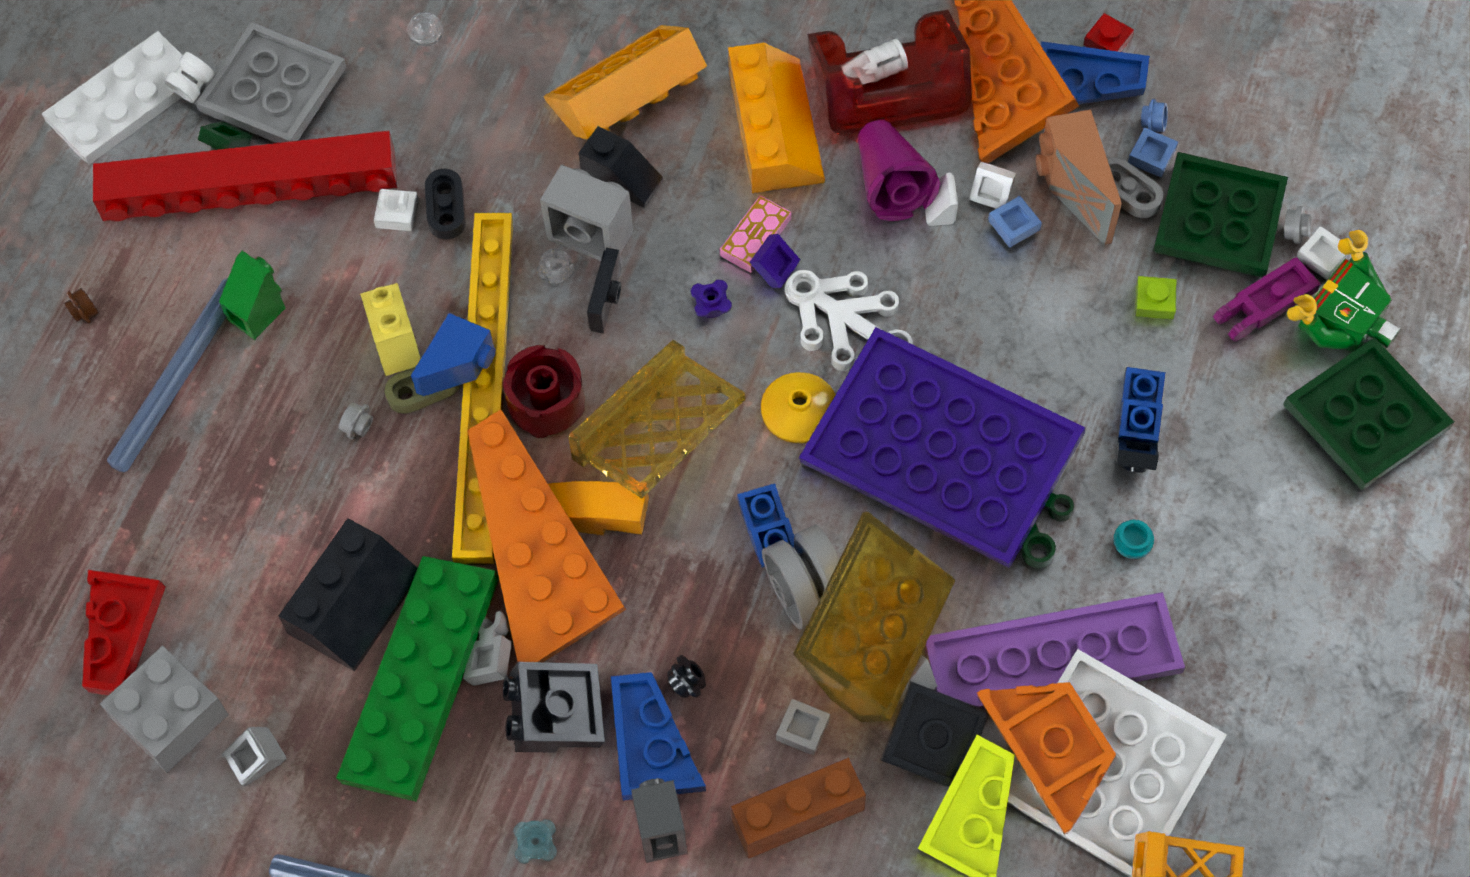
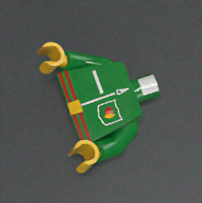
[1287,230,1401,352]

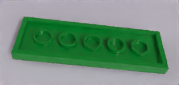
[336,556,499,802]

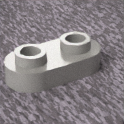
[1107,157,1163,218]

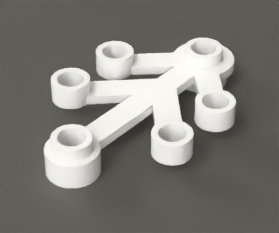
[785,270,913,371]

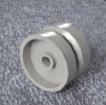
[762,524,854,630]

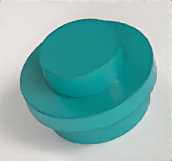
[1113,519,1154,559]

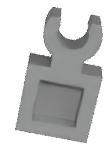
[463,611,512,686]

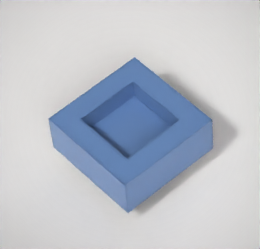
[1128,128,1178,178]
[988,196,1042,248]

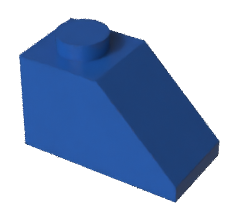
[411,313,496,396]

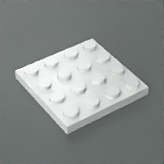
[1007,649,1227,877]

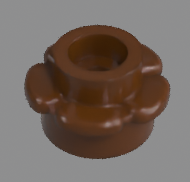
[64,288,99,323]

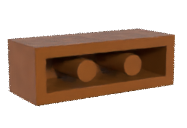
[731,757,866,859]

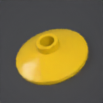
[761,372,836,443]

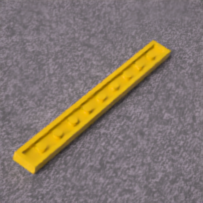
[452,213,513,564]

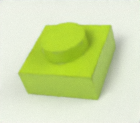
[1135,276,1176,319]

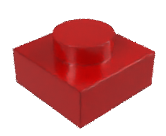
[1083,13,1134,52]

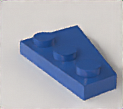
[1041,41,1150,105]
[611,672,706,801]

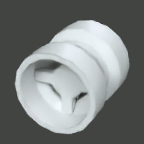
[164,52,216,103]

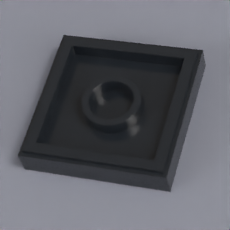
[880,681,989,787]

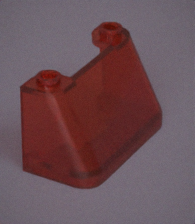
[807,9,972,136]

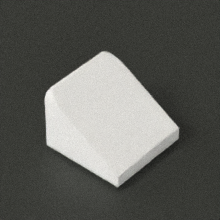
[925,172,958,226]

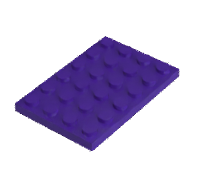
[799,327,1085,568]

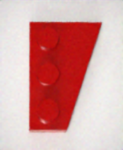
[82,570,166,695]

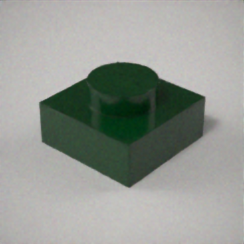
[198,121,252,150]

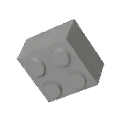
[540,165,633,261]
[100,645,229,773]

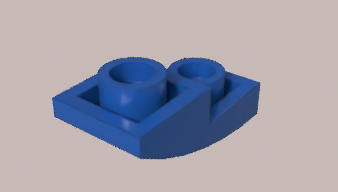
[1118,367,1166,443]
[736,483,794,568]

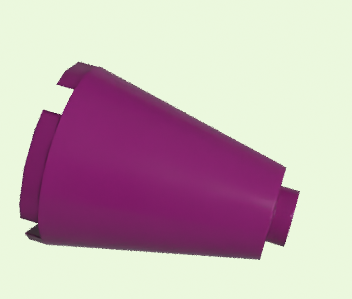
[858,120,940,221]

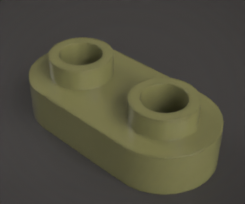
[385,367,460,414]

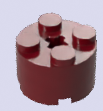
[503,345,585,438]

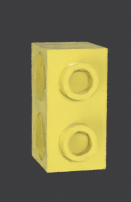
[360,283,421,376]

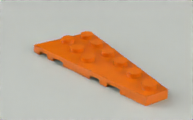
[954,0,1079,164]

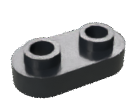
[425,168,466,239]

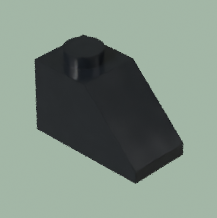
[578,126,664,208]

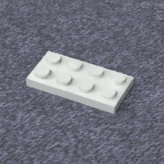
[42,31,183,166]

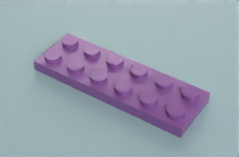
[923,592,1185,710]

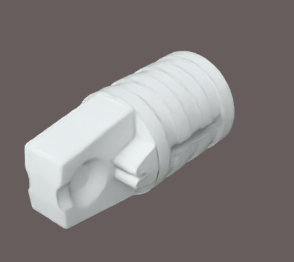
[839,38,908,87]

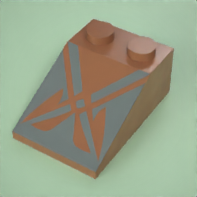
[1036,109,1122,245]

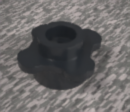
[667,655,706,698]

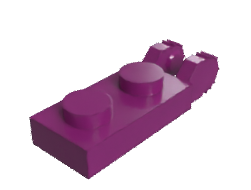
[1212,257,1321,342]

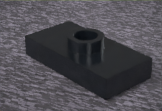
[587,248,622,333]

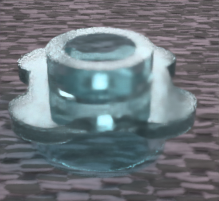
[513,819,557,864]

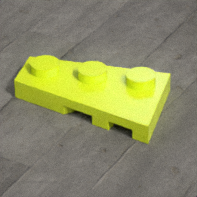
[918,735,1015,877]

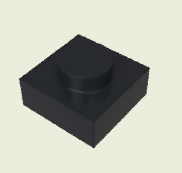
[1116,438,1159,473]

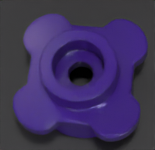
[691,279,732,318]

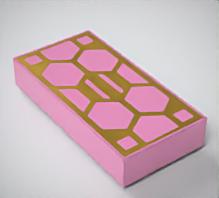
[719,195,792,273]

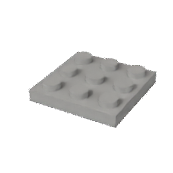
[196,22,347,143]

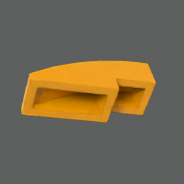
[548,481,649,536]

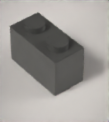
[631,778,688,863]

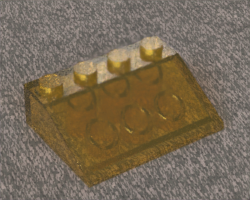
[793,511,956,722]

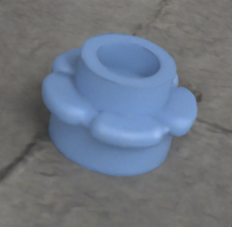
[1141,99,1168,132]

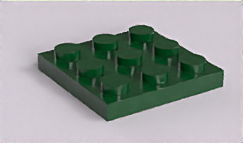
[1153,152,1288,278]
[1283,337,1455,491]

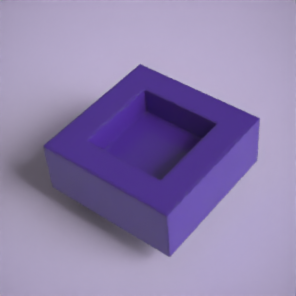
[749,234,801,288]

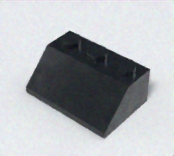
[278,518,418,672]

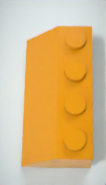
[543,25,707,139]
[728,42,825,193]

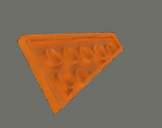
[467,409,626,662]

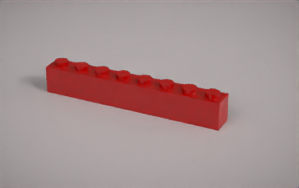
[93,131,397,221]

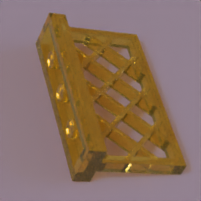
[568,340,745,499]

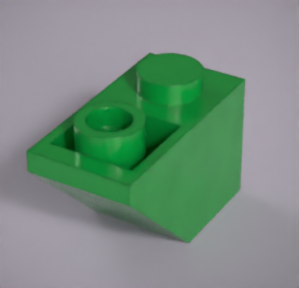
[219,250,286,340]

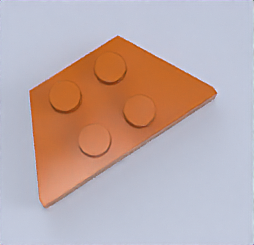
[977,682,1116,835]

